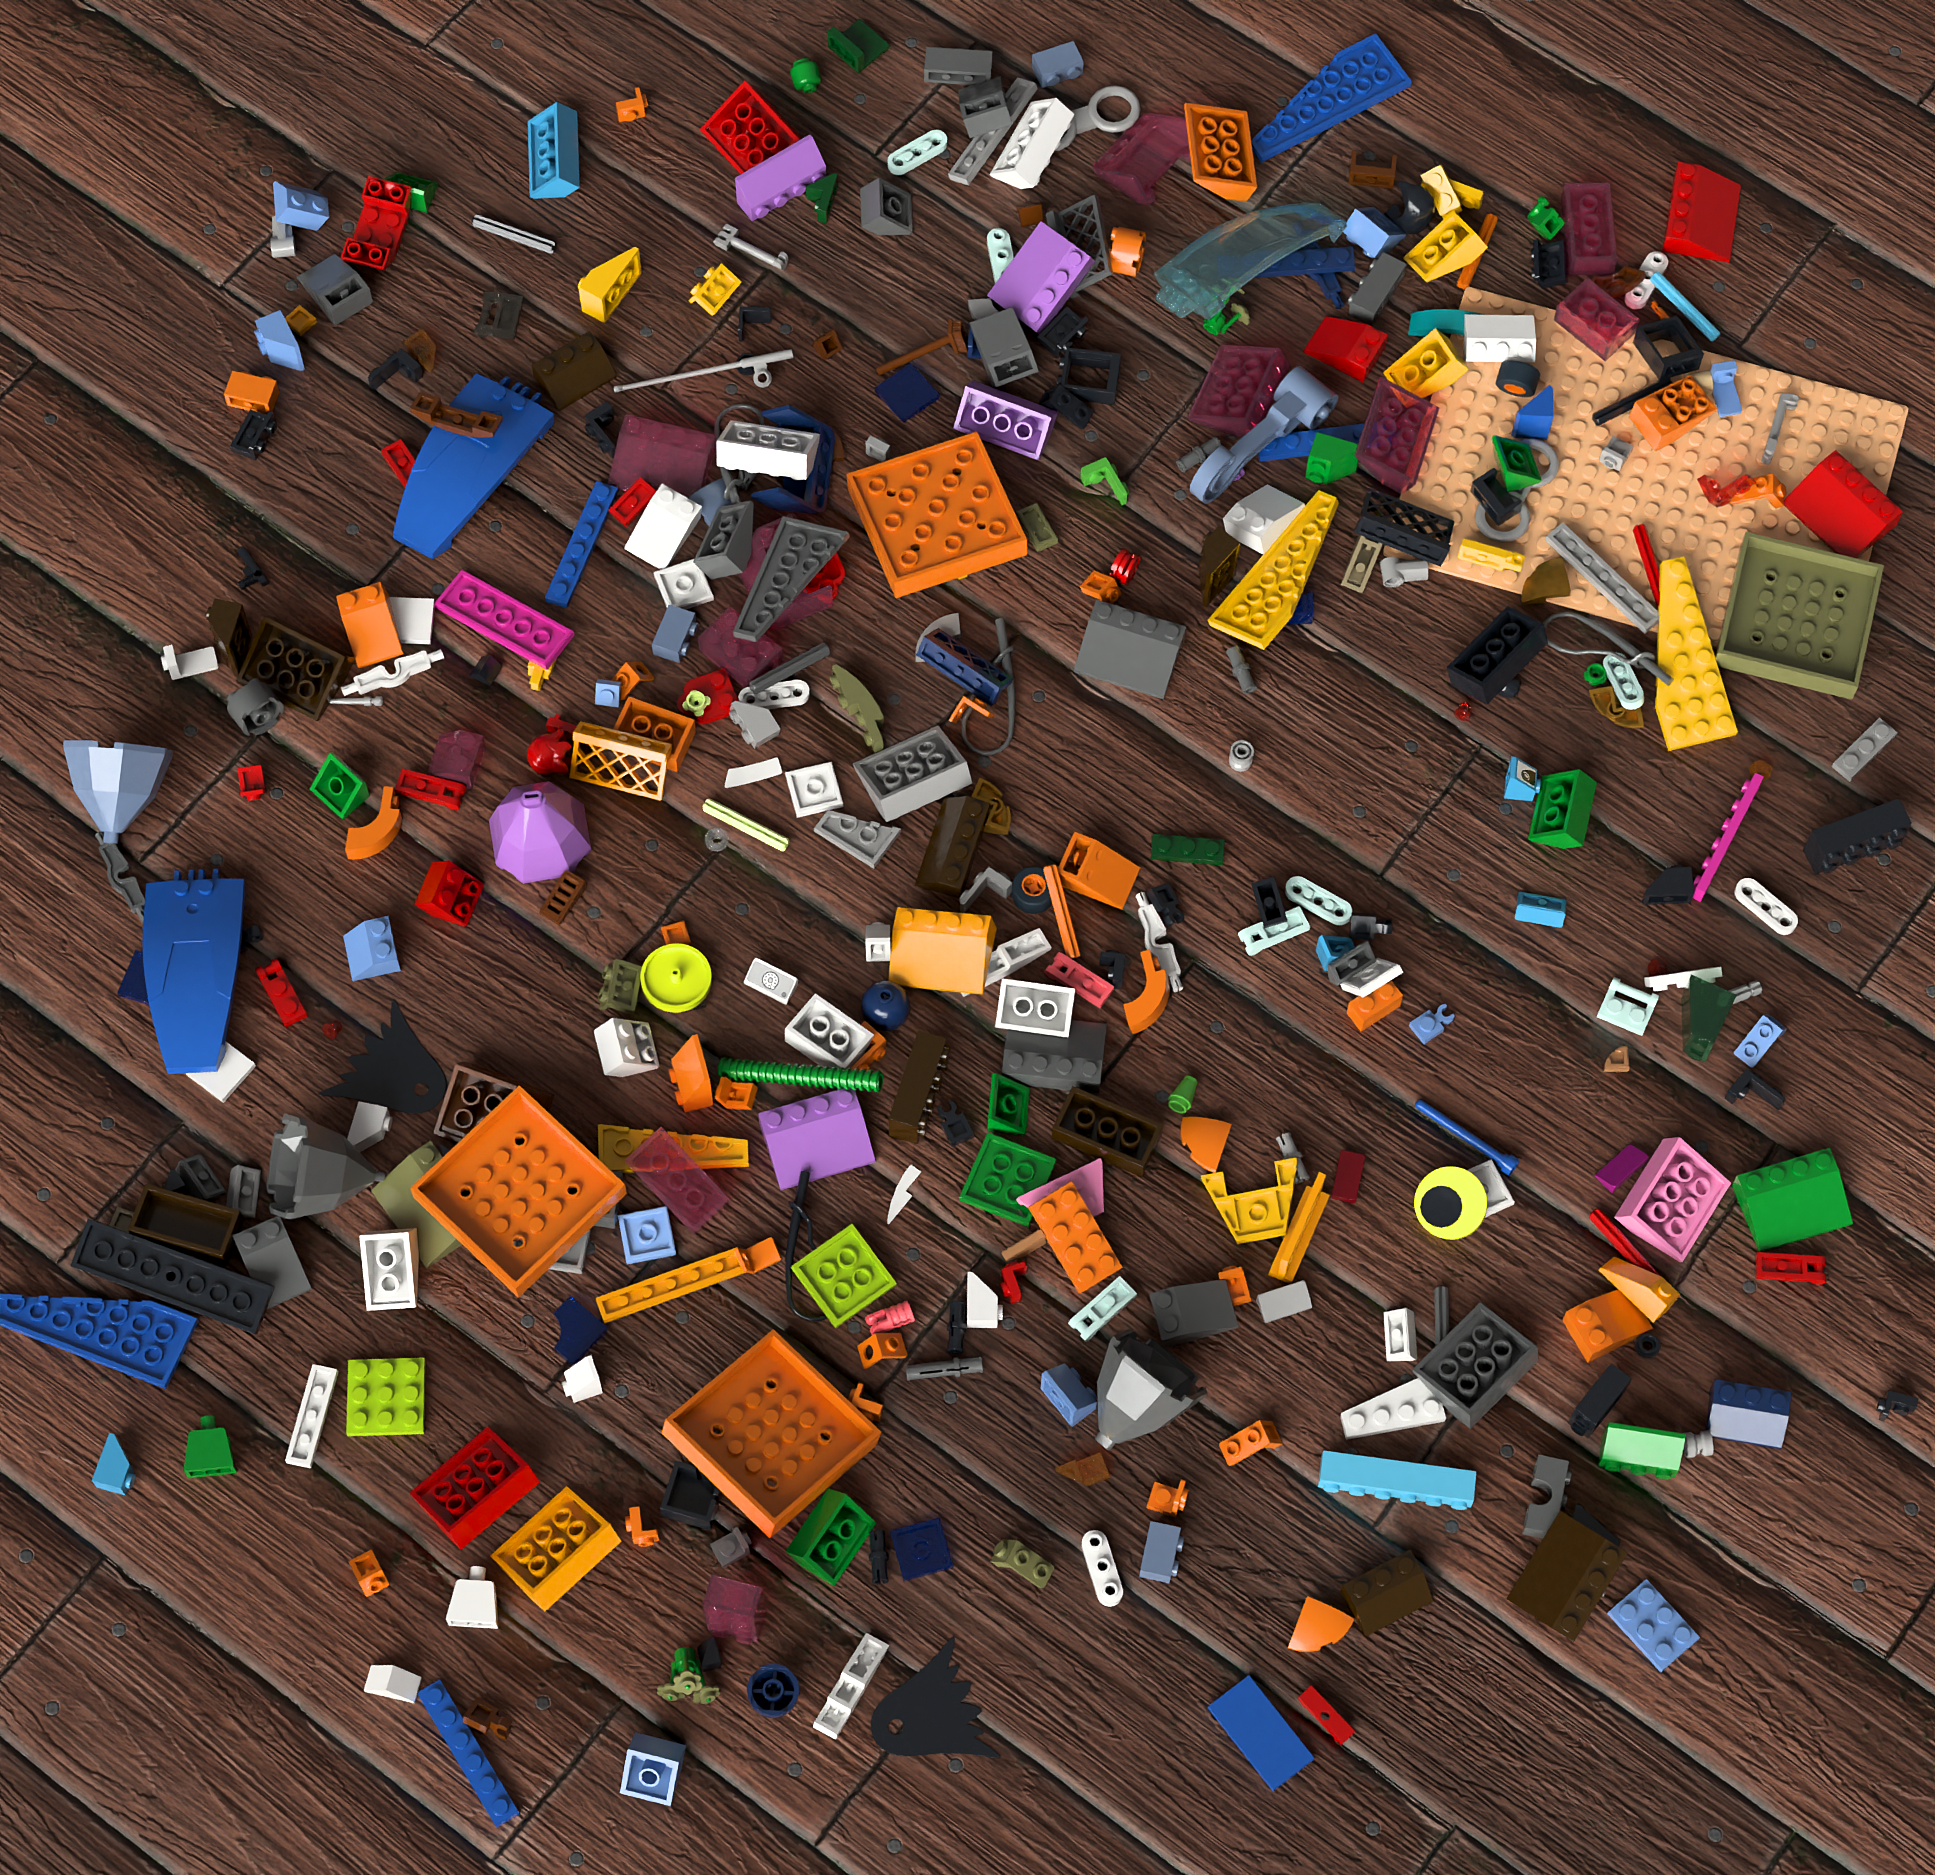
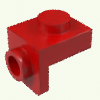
[237,765,266,801]
[1000,1261,1027,1304]

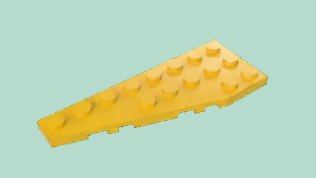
[1208,490,1339,650]
[1655,556,1738,751]

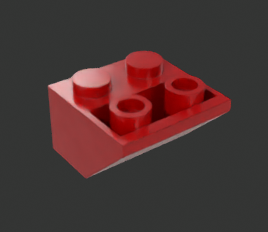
[414,860,484,927]

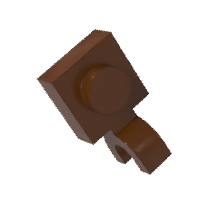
[463,1698,512,1740]

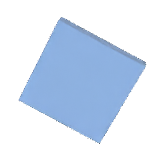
[618,1206,676,1265]

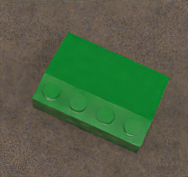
[1732,1148,1853,1252]

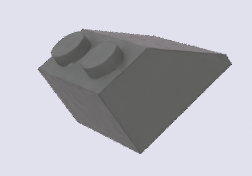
[860,178,913,235]

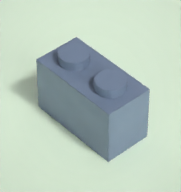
[1032,41,1084,88]
[652,605,699,663]
[1139,1521,1184,1583]

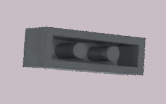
[924,47,993,85]
[1348,252,1407,326]

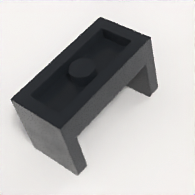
[1470,468,1523,526]

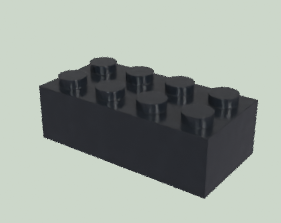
[1447,606,1548,705]
[1803,798,1912,875]

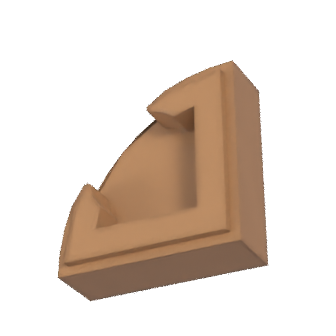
[1604,1046,1630,1072]

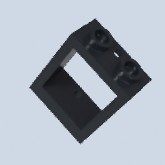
[1633,316,1704,381]
[1057,347,1121,405]
[1568,1363,1632,1438]

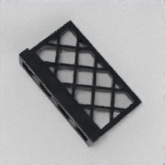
[1354,487,1454,567]

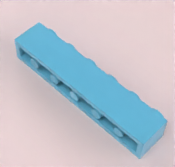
[1318,1451,1476,1510]

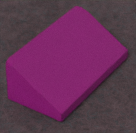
[1595,1144,1649,1193]

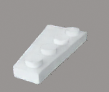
[1340,1378,1446,1440]

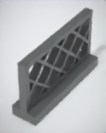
[1046,194,1113,299]

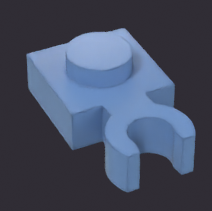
[1409,1004,1455,1044]

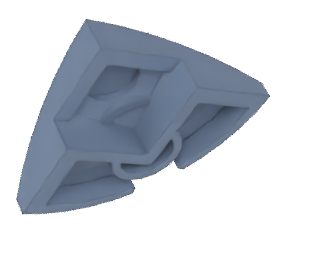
[689,478,732,527]

